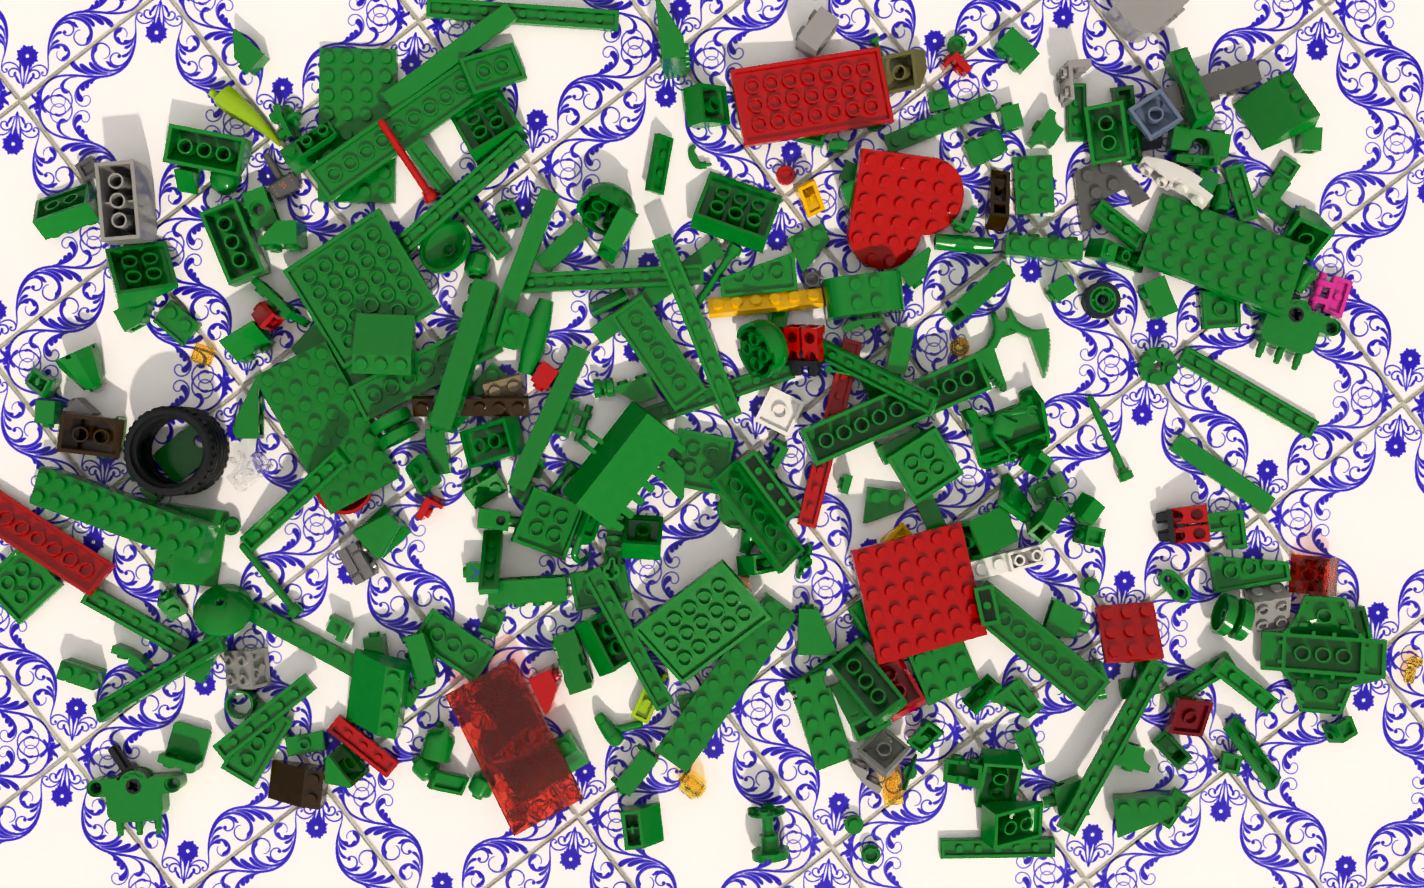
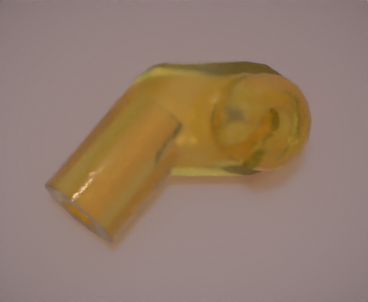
[1403,655,1423,684]

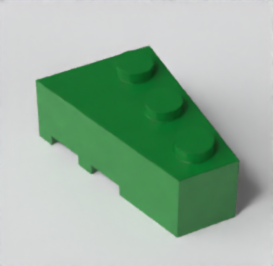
[551,628,595,695]
[1112,790,1176,838]

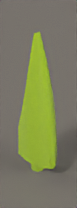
[208,85,281,147]

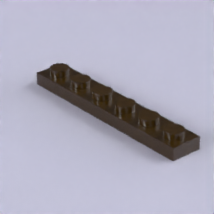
[412,396,530,416]

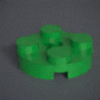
[1137,347,1178,385]

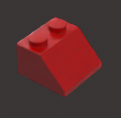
[528,663,563,715]

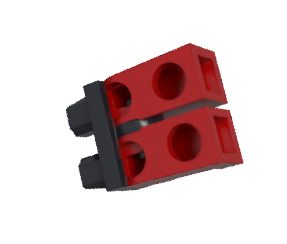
[783,324,825,377]
[1155,503,1211,544]

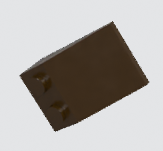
[55,410,125,458]
[268,759,328,810]

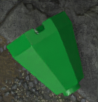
[55,343,104,392]

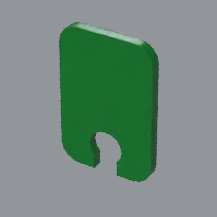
[155,425,203,482]

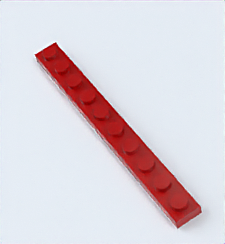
[797,338,863,528]

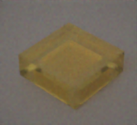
[190,342,216,367]

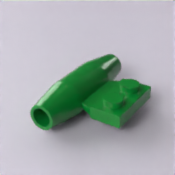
[494,298,554,376]

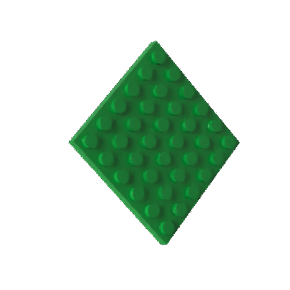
[283,208,441,369]

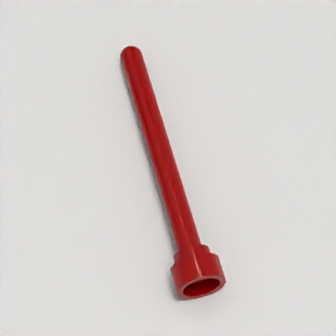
[378,119,439,204]

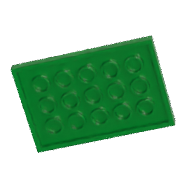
[633,559,772,684]

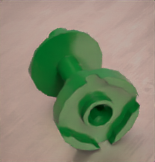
[747,802,790,863]

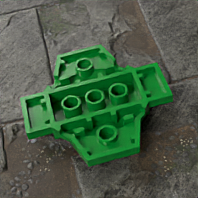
[1260,595,1387,715]

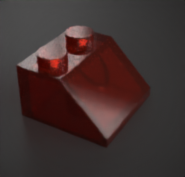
[1289,554,1339,597]

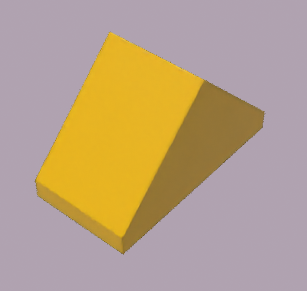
[795,179,825,218]

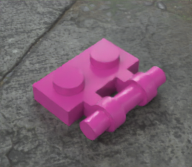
[1308,272,1353,319]

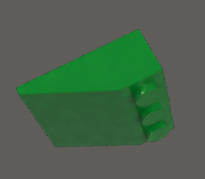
[1233,71,1320,150]
[451,89,528,165]
[105,241,179,308]
[352,313,416,375]

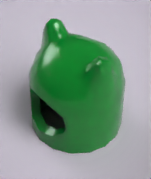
[420,721,455,763]

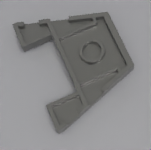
[1072,162,1150,232]

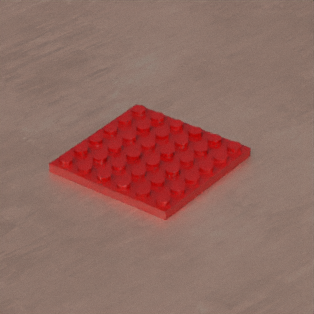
[850,522,987,665]

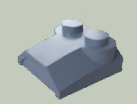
[1127,88,1183,141]

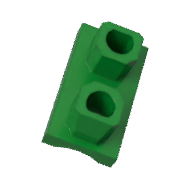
[269,104,303,140]

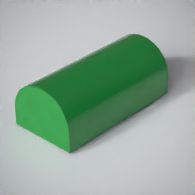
[962,673,1003,715]

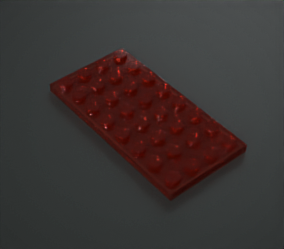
[445,658,584,836]

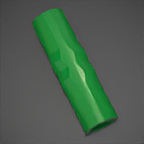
[934,233,994,254]

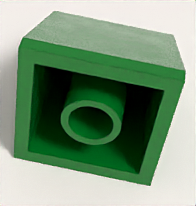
[959,506,1019,560]

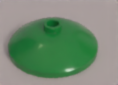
[419,220,472,274]
[193,584,254,637]

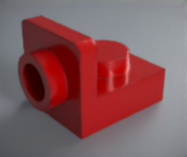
[940,52,973,78]
[415,495,446,521]

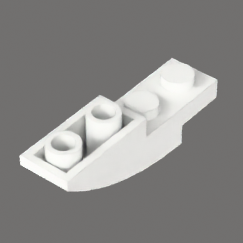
[1137,156,1213,210]
[970,544,1046,581]

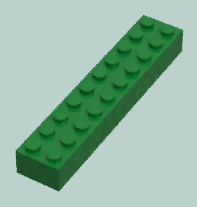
[798,353,992,466]
[29,466,221,564]

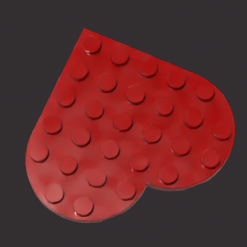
[846,148,964,269]

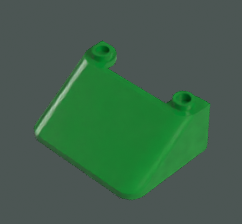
[960,385,1051,469]

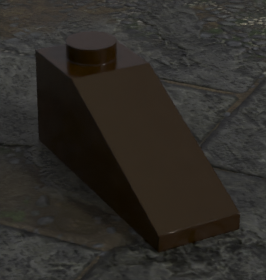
[985,169,1010,232]

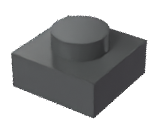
[75,156,97,183]

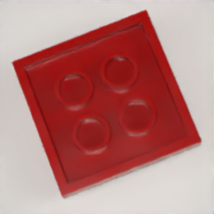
[1095,602,1164,664]

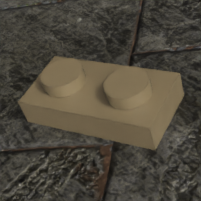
[481,373,524,396]

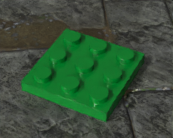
[885,425,964,505]
[673,428,735,494]
[511,486,584,560]
[0,549,64,624]
[907,642,980,706]

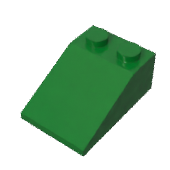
[1084,99,1131,165]
[459,416,525,469]
[975,748,1023,808]
[981,800,1043,850]

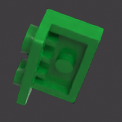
[461,465,508,509]

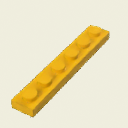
[707,288,824,319]

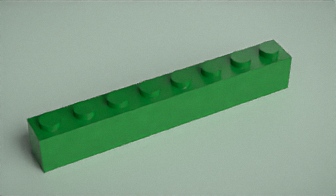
[427,278,500,434]

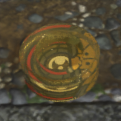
[950,337,970,357]

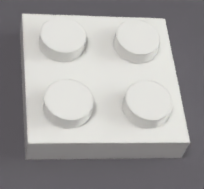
[754,386,805,437]

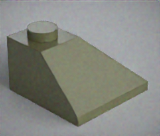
[881,49,927,95]

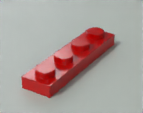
[326,714,400,778]

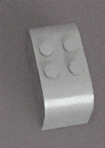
[1103,0,1190,43]
[94,159,157,245]

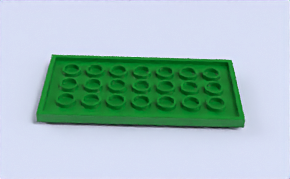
[318,48,398,204]
[1136,193,1309,317]
[253,342,400,515]

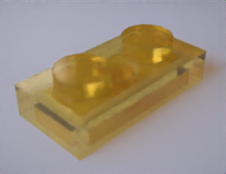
[881,764,904,806]

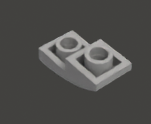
[849,759,882,795]

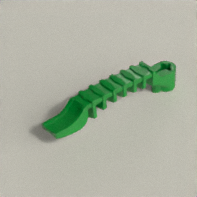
[603,513,625,581]

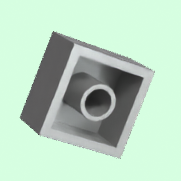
[795,6,840,58]

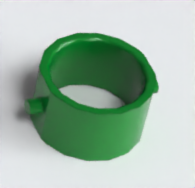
[224,689,259,719]

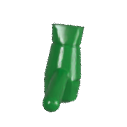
[594,712,643,747]

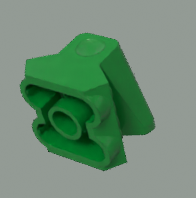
[353,504,411,559]

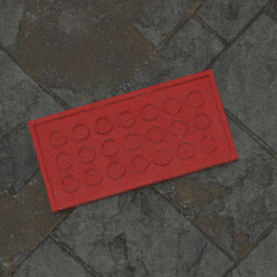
[729,47,894,148]

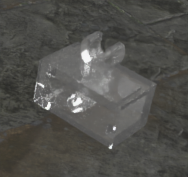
[226,450,274,492]

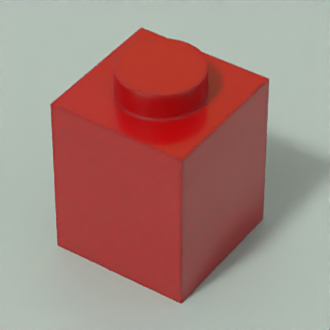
[530,361,559,392]

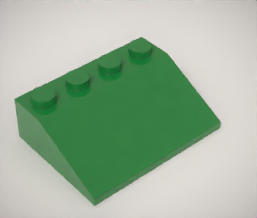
[655,0,690,79]
[690,171,782,253]
[152,503,229,587]
[346,648,412,740]

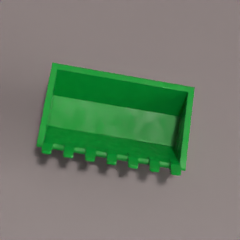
[562,401,686,532]

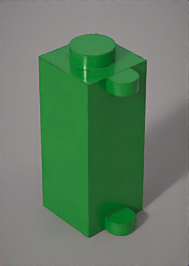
[873,423,924,465]
[425,426,453,475]
[401,630,440,684]
[610,743,659,797]

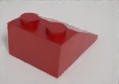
[875,659,926,722]

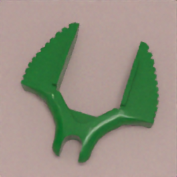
[973,307,1051,392]

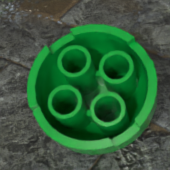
[576,182,636,236]
[736,319,789,379]

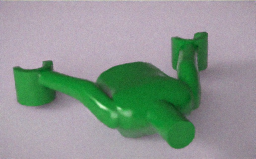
[980,404,1038,463]

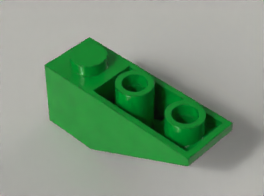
[279,120,338,176]
[1084,238,1144,273]

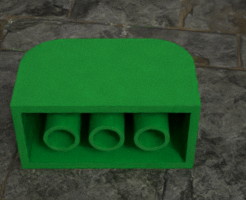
[821,270,905,321]

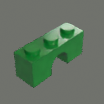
[1165,124,1231,161]

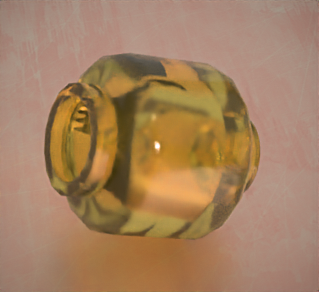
[678,770,707,800]

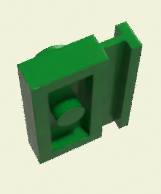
[153,300,202,346]

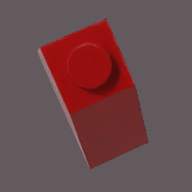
[251,301,285,332]

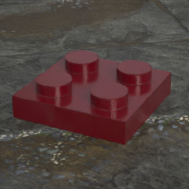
[1165,696,1214,737]

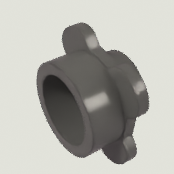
[802,270,822,289]

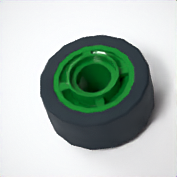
[1081,282,1121,319]

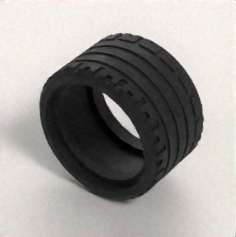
[123,406,230,497]

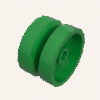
[369,406,421,450]
[1210,593,1255,641]

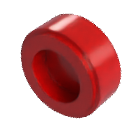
[776,165,795,186]

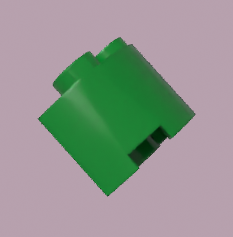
[943,754,983,789]

